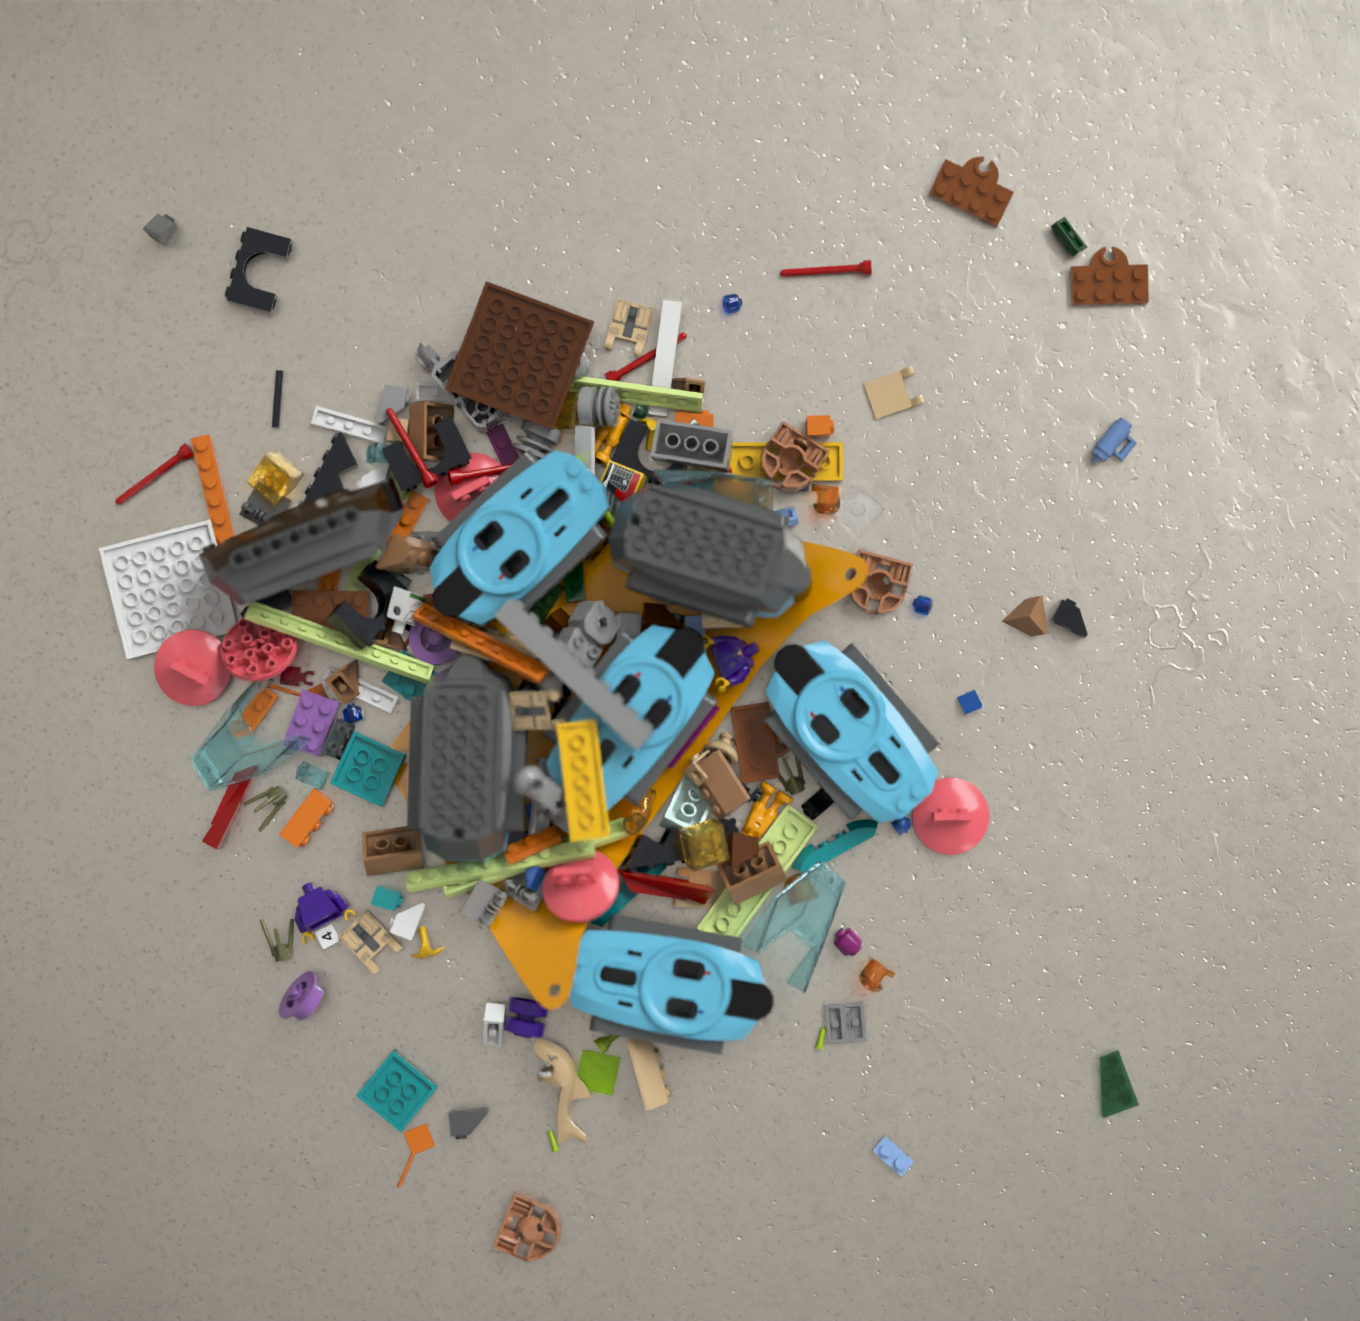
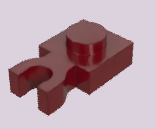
[279,666,315,687]

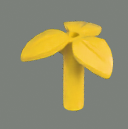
[638,418,657,450]
[412,926,444,959]

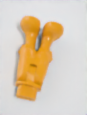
[595,402,632,467]
[741,781,793,839]

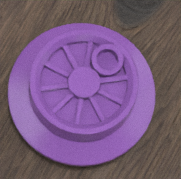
[409,611,459,664]
[279,971,323,1020]

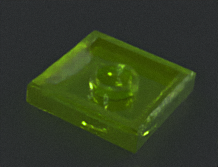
[577,1049,621,1095]

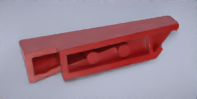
[202,763,260,850]
[618,869,714,904]

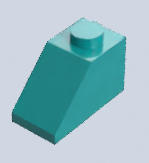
[370,885,404,911]

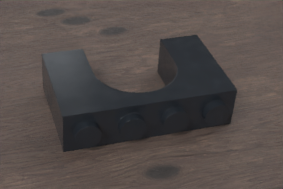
[225,227,294,315]
[382,416,471,492]
[611,419,690,486]
[326,560,409,650]

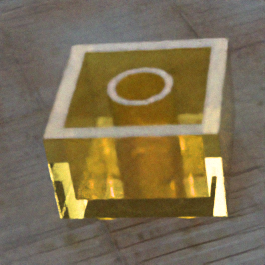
[679,819,730,871]

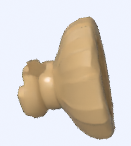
[703,732,738,766]

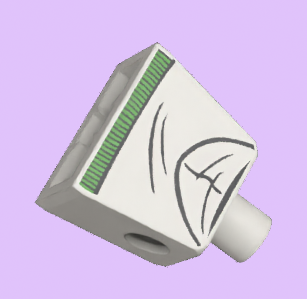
[387,586,427,634]

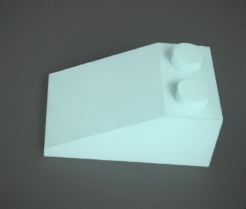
[659,773,711,841]

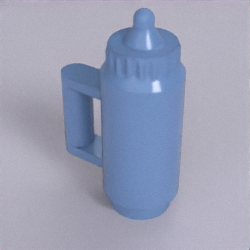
[1092,417,1137,463]

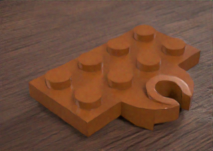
[929,156,1014,227]
[1071,247,1149,305]
[291,590,369,632]
[730,702,790,783]

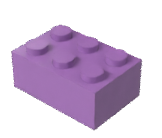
[283,689,341,757]

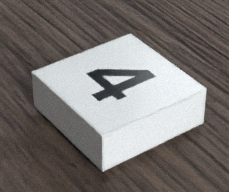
[315,923,341,949]

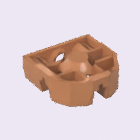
[760,421,830,492]
[850,550,914,615]
[493,1192,561,1261]

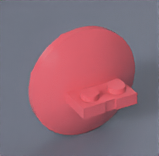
[435,453,503,522]
[221,618,298,681]
[154,629,231,706]
[912,778,989,855]
[543,851,619,923]

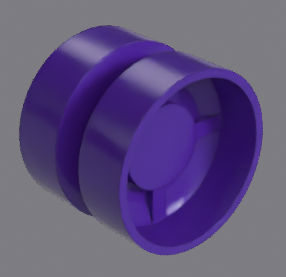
[503,997,549,1038]

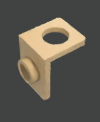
[684,750,709,787]

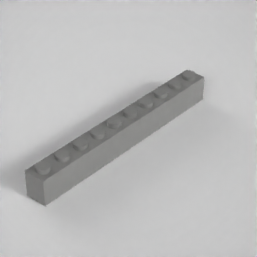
[494,598,655,750]

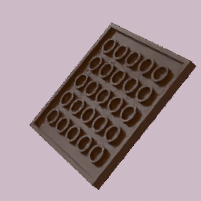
[445,281,595,430]

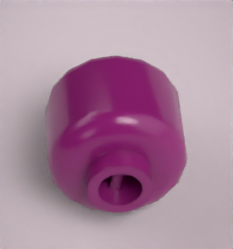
[834,928,862,957]

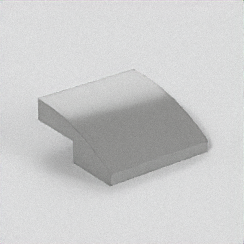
[824,1002,868,1044]

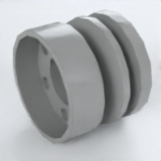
[578,387,620,427]
[513,420,562,460]

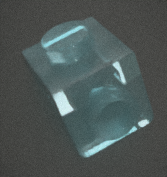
[366,443,388,464]
[295,761,329,790]

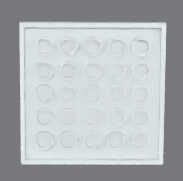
[99,520,237,660]

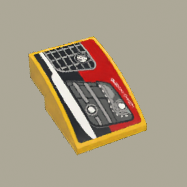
[601,460,647,525]

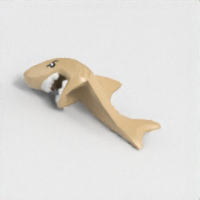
[534,1039,590,1144]

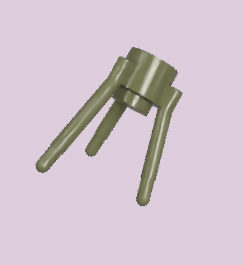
[778,757,806,795]
[243,785,287,832]
[260,919,294,962]

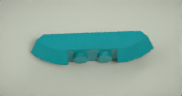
[792,820,878,873]
[591,863,666,927]

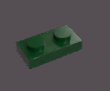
[1051,217,1087,257]
[564,562,587,603]

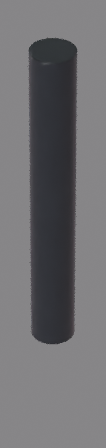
[272,370,283,428]

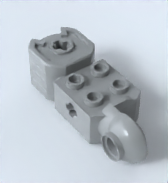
[415,343,507,432]
[539,601,621,691]
[515,766,570,835]

